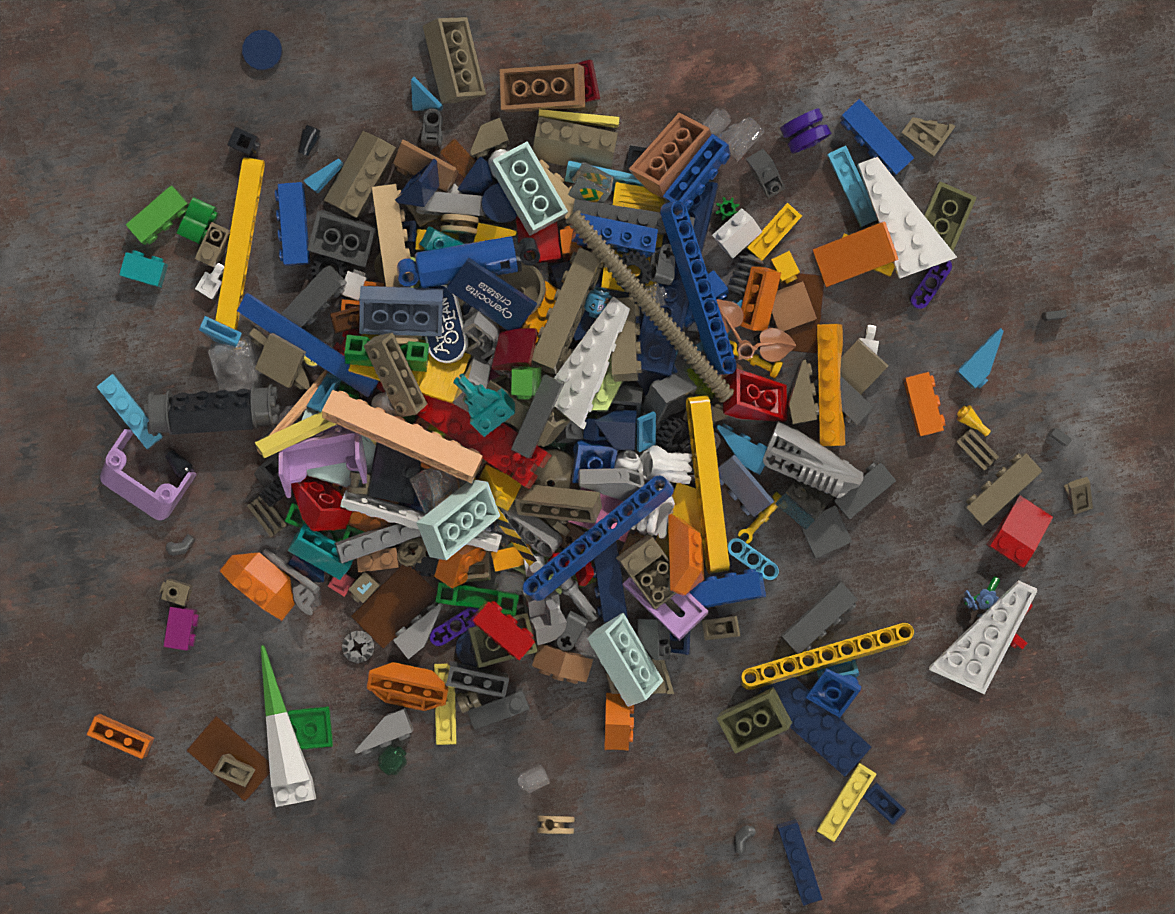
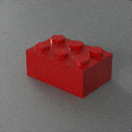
[470,601,535,661]

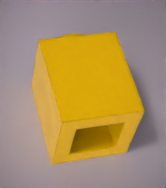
[770,251,800,284]

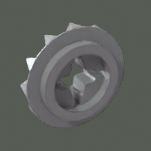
[342,631,374,663]

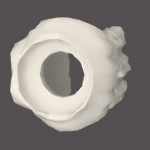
[638,446,693,484]
[631,488,675,539]

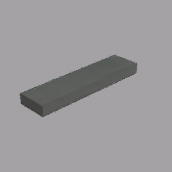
[511,375,564,458]

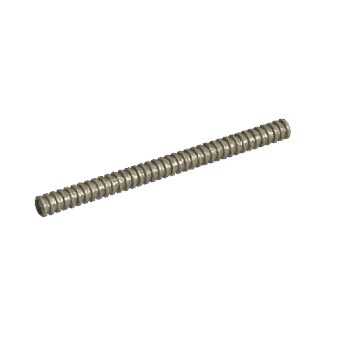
[566,210,734,402]

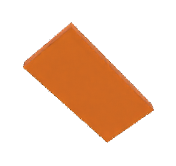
[813,221,899,287]

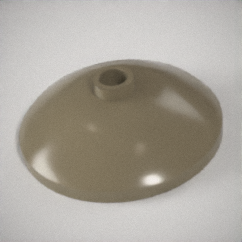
[497,262,546,315]
[533,449,581,490]

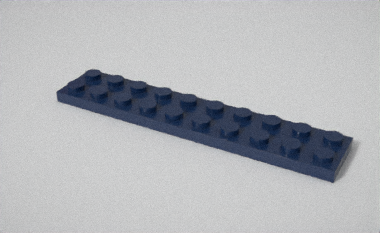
[637,181,719,377]

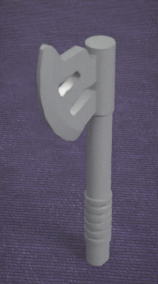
[262,549,320,615]

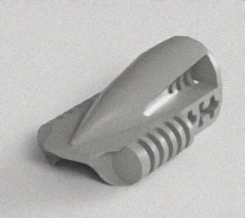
[763,422,863,498]

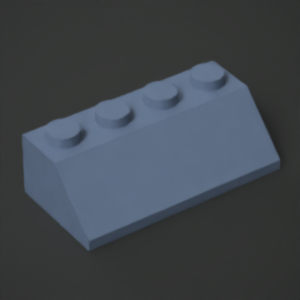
[359,286,443,336]

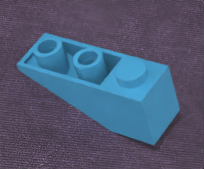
[716,423,767,475]

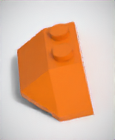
[668,514,704,596]
[220,552,295,621]
[367,662,449,711]

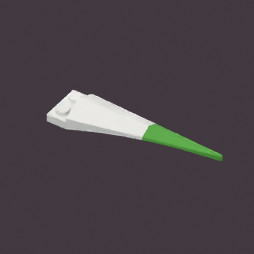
[261,645,316,807]

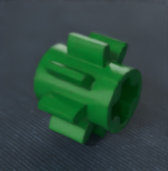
[715,197,740,221]

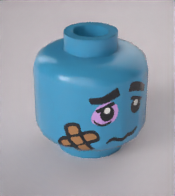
[584,287,612,318]

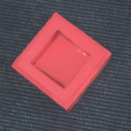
[328,574,356,597]

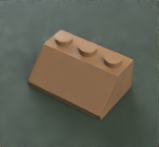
[393,140,459,193]

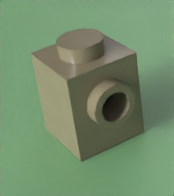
[160,579,193,606]

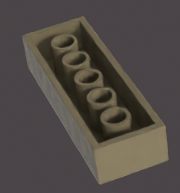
[532,248,604,376]

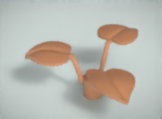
[716,299,796,379]

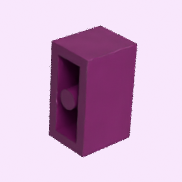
[163,606,199,651]

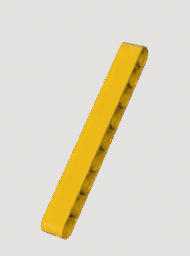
[215,157,265,330]
[686,395,730,574]
[741,623,914,690]

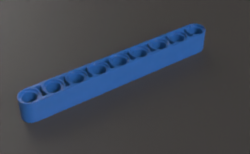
[660,201,737,375]
[523,475,674,601]

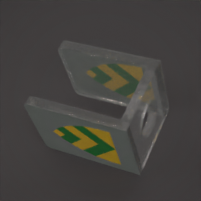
[568,162,614,204]

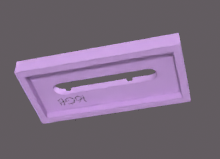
[623,577,708,641]

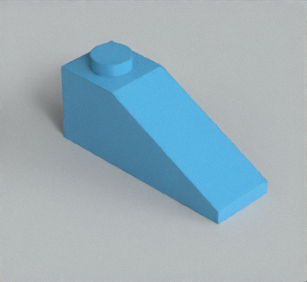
[956,328,1004,389]

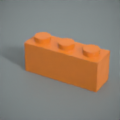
[740,266,781,331]
[903,372,946,437]
[87,714,155,759]

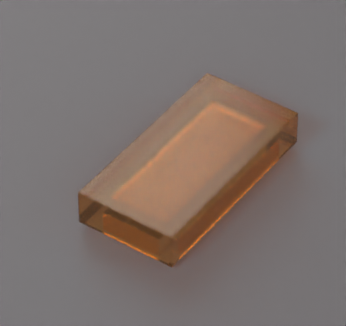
[440,138,476,178]

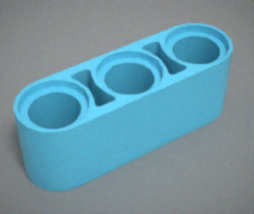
[727,538,779,580]

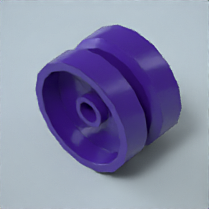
[780,108,832,154]

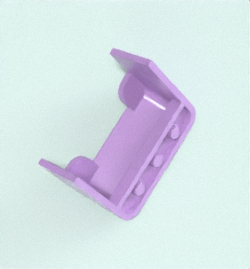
[279,425,367,498]
[100,429,197,520]

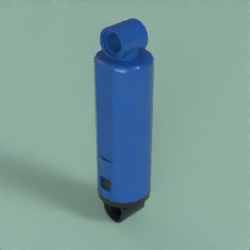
[397,235,540,288]

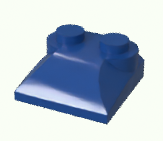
[572,440,617,483]
[805,668,861,718]

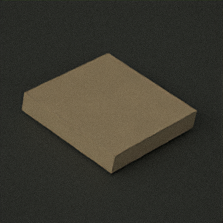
[255,333,306,388]
[840,339,889,395]

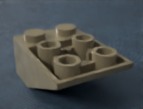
[787,360,820,425]
[616,534,677,609]

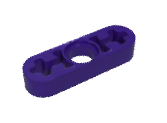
[910,261,952,309]
[430,607,479,646]

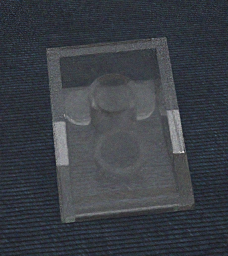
[209,336,262,391]
[410,467,462,515]

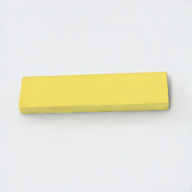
[539,109,619,128]
[255,412,337,458]
[434,664,457,745]
[816,763,876,842]

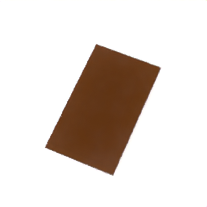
[773,273,824,353]
[351,565,437,649]
[186,716,270,801]

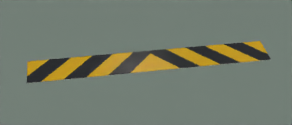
[466,477,537,566]

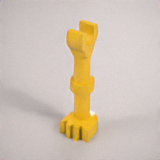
[729,340,784,379]
[738,491,790,544]

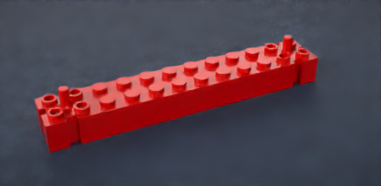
[333,328,552,489]

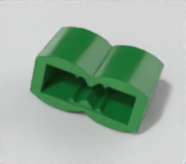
[177,197,219,244]

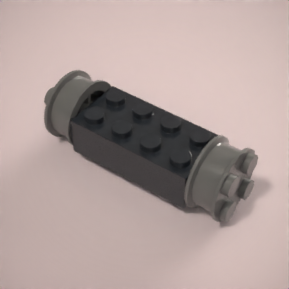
[144,384,280,436]

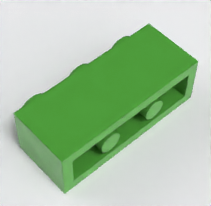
[126,185,189,245]
[511,367,541,399]

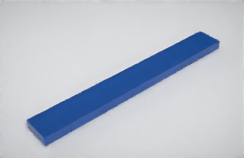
[237,293,379,397]

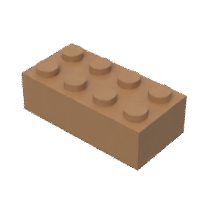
[500,64,585,112]

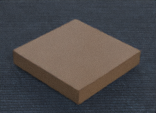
[772,281,817,331]

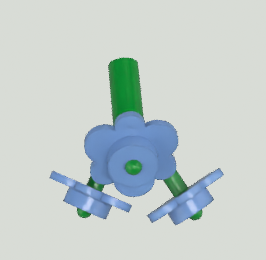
[963,577,1000,617]

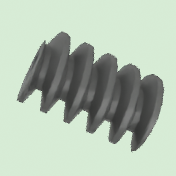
[727,252,765,297]

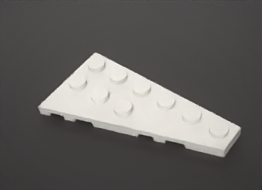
[858,157,957,279]
[554,297,630,429]
[929,580,1037,694]

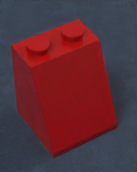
[516,217,562,265]

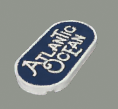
[425,285,468,363]

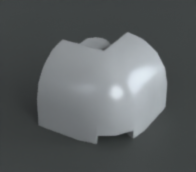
[462,307,500,360]
[522,589,567,645]

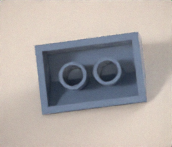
[718,455,774,517]

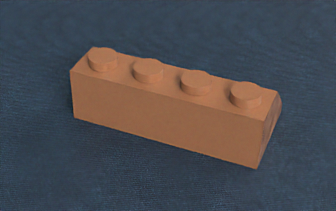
[629,113,711,199]

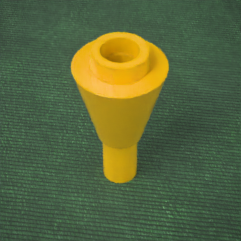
[957,405,991,437]

